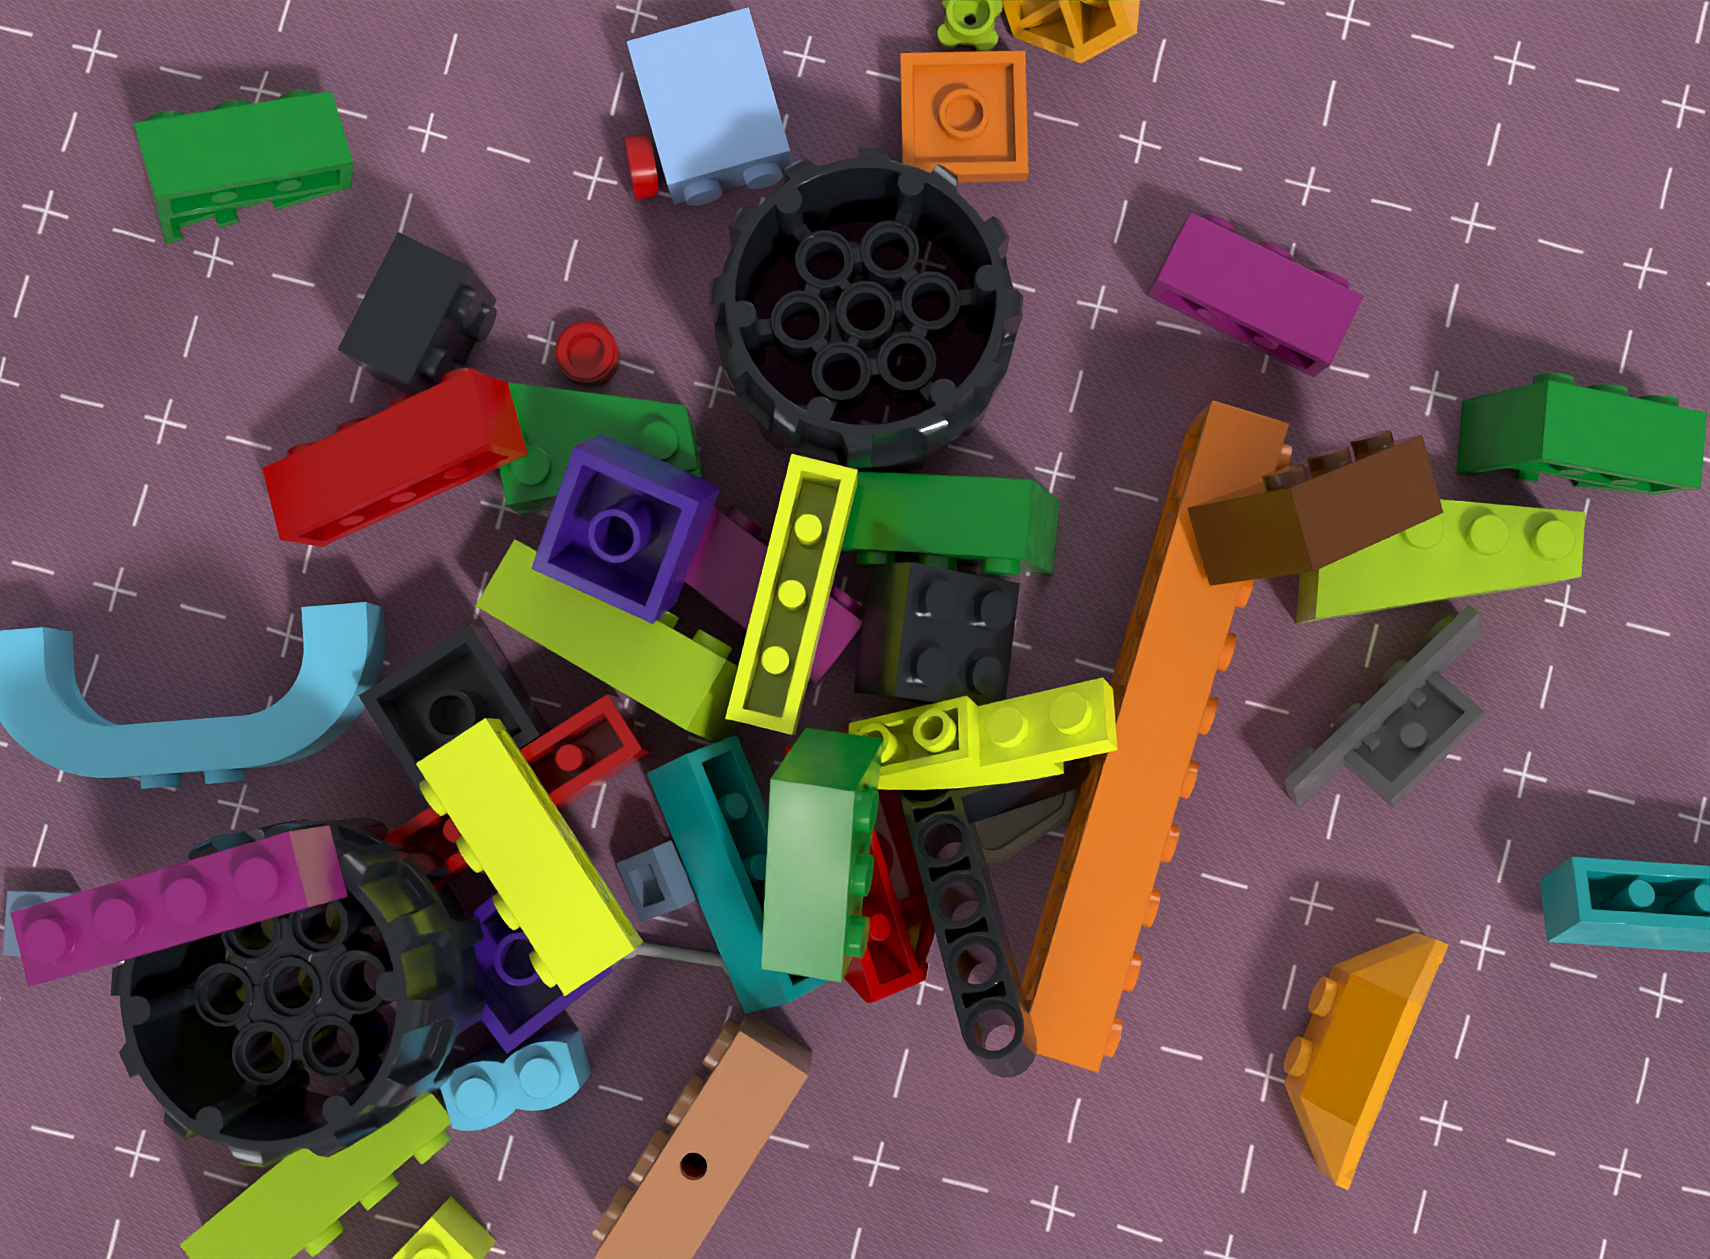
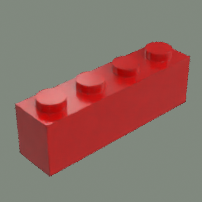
[262,368,528,547]
[385,694,653,883]

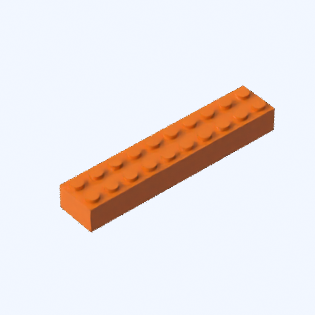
[1008,400,1292,1073]

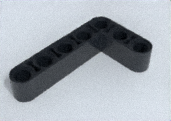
[898,756,1090,1078]

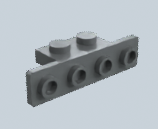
[1284,605,1485,808]

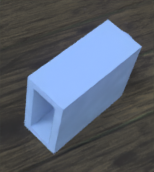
[627,7,792,206]

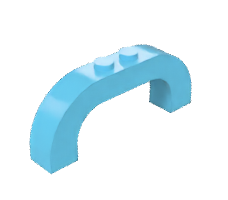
[0,602,385,789]

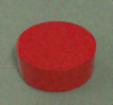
[623,134,659,201]
[555,321,620,387]

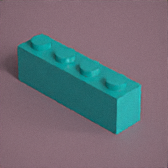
[647,735,829,1014]
[1539,857,1710,953]

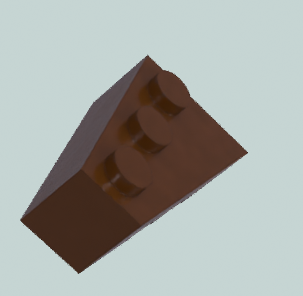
[1187,430,1443,586]

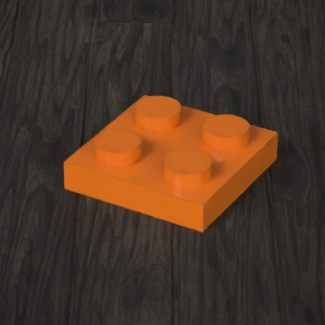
[900,51,1029,183]

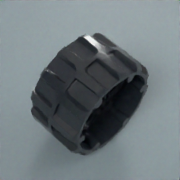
[708,146,1023,473]
[110,817,486,1167]

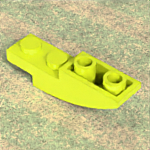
[849,677,1118,790]

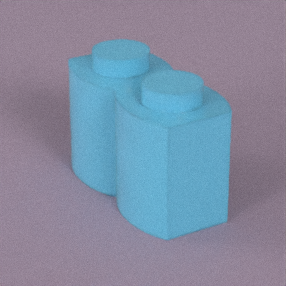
[441,1028,592,1131]

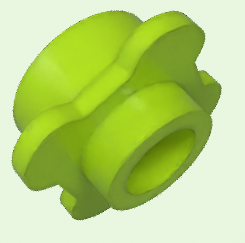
[937,0,1003,52]

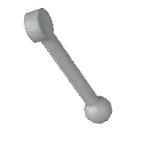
[623,942,729,975]

